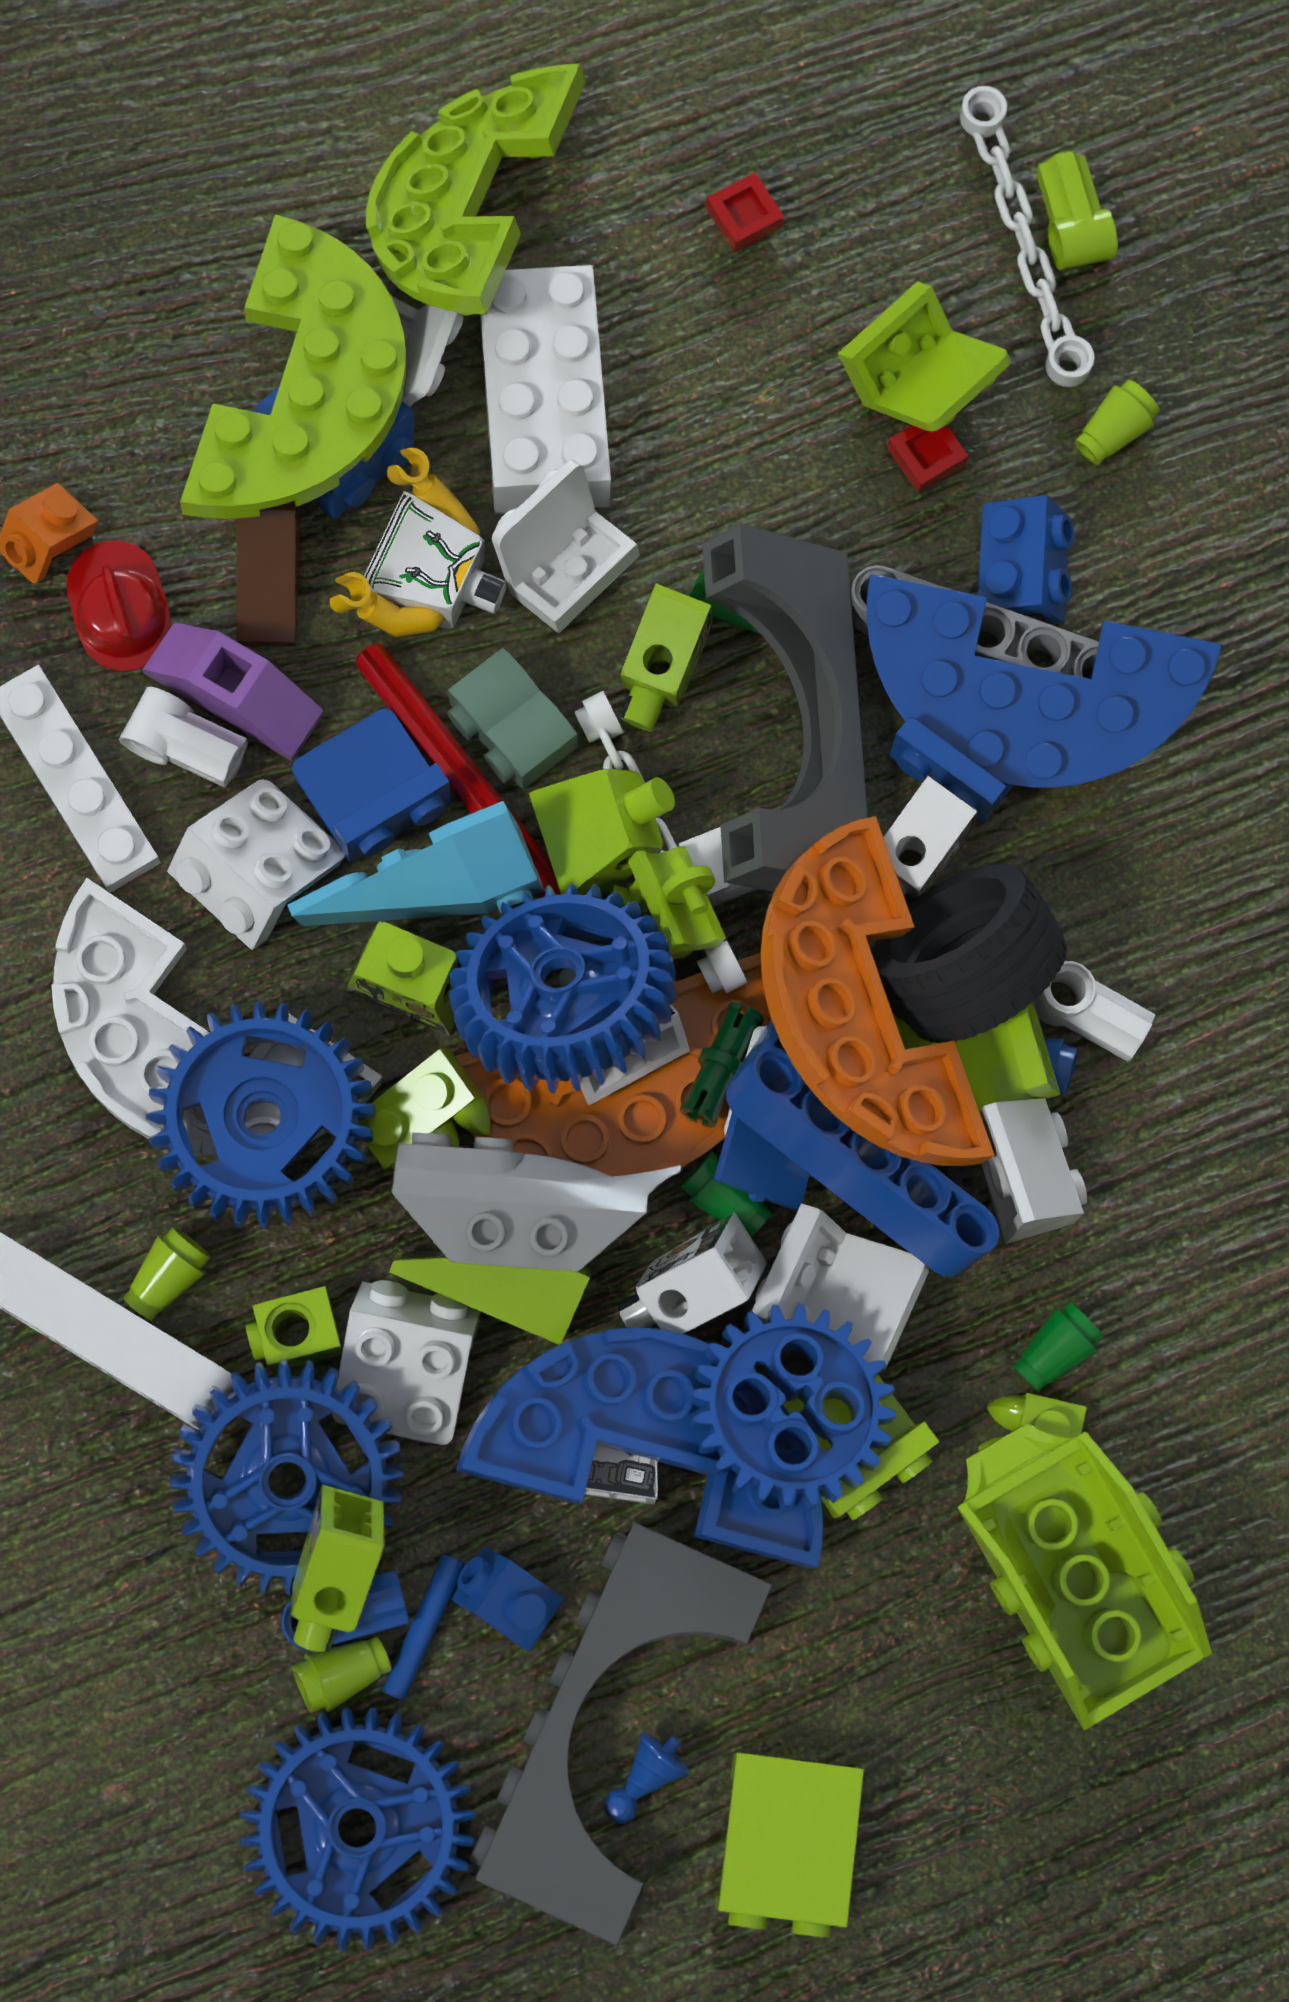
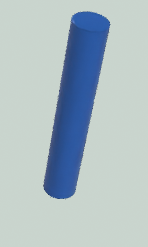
[382,1554,465,1702]

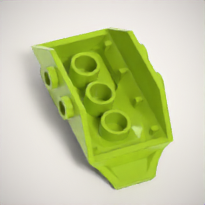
[957,1423,1212,1731]

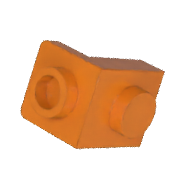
[0,483,98,584]

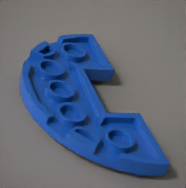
[867,574,1222,788]
[456,1328,823,1569]

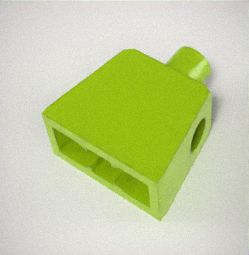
[529,769,675,897]

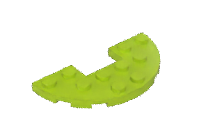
[366,63,586,315]
[180,215,406,519]

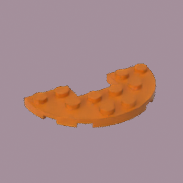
[761,816,995,1166]
[455,953,771,1177]

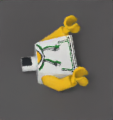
[330,448,507,637]

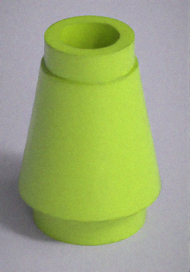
[1074,380,1160,465]
[123,1227,211,1321]
[292,1636,391,1713]

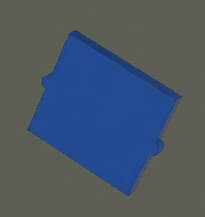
[714,1112,810,1210]

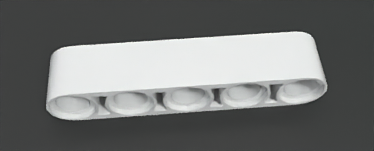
[0,1232,234,1429]

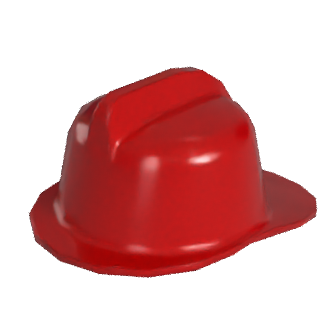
[66,540,171,672]

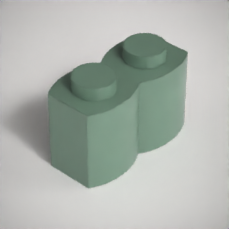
[447,648,578,790]

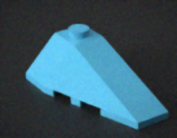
[288,801,545,926]

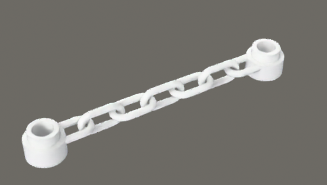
[960,86,1094,387]
[574,691,748,994]

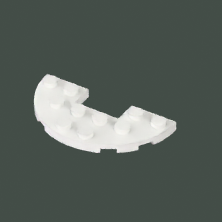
[51,878,384,1159]

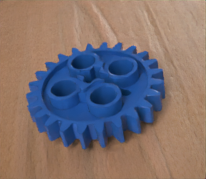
[689,1304,896,1511]

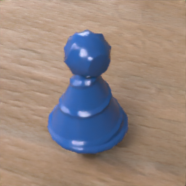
[603,1732,689,1824]

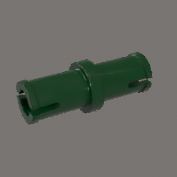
[679,1002,765,1128]

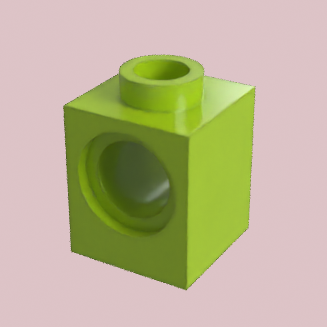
[246,1286,343,1373]

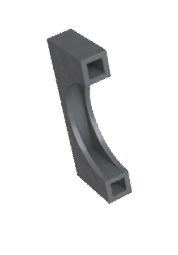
[702,523,868,892]
[469,1522,772,1945]

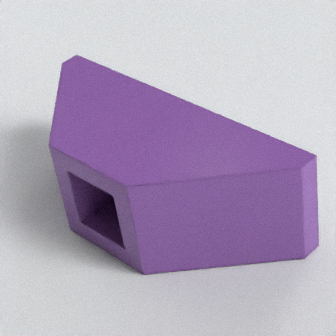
[142,622,324,762]

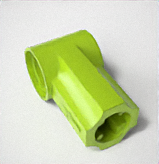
[1036,151,1118,271]

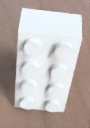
[480,265,611,514]

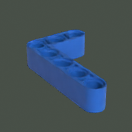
[726,1019,1000,1277]

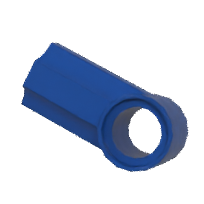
[281,1570,410,1652]

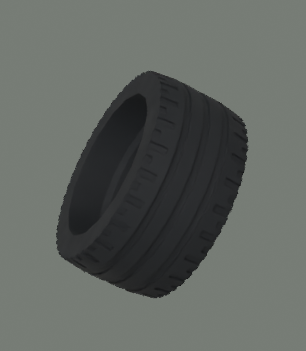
[872,863,1067,1043]

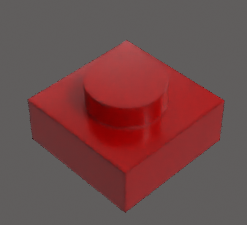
[706,172,784,253]
[887,425,969,493]

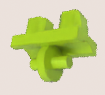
[628,846,726,959]

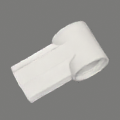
[119,687,248,788]
[1034,961,1155,1062]

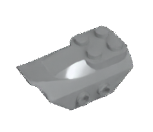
[392,1132,681,1271]

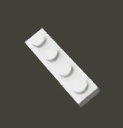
[0,664,161,893]

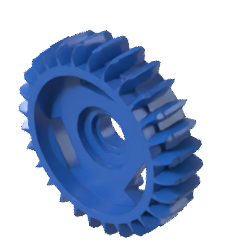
[449,883,676,1094]
[146,1001,376,1230]
[169,1359,404,1595]
[239,1708,476,1951]

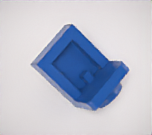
[451,1547,564,1652]

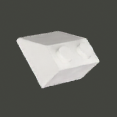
[979,1098,1087,1244]

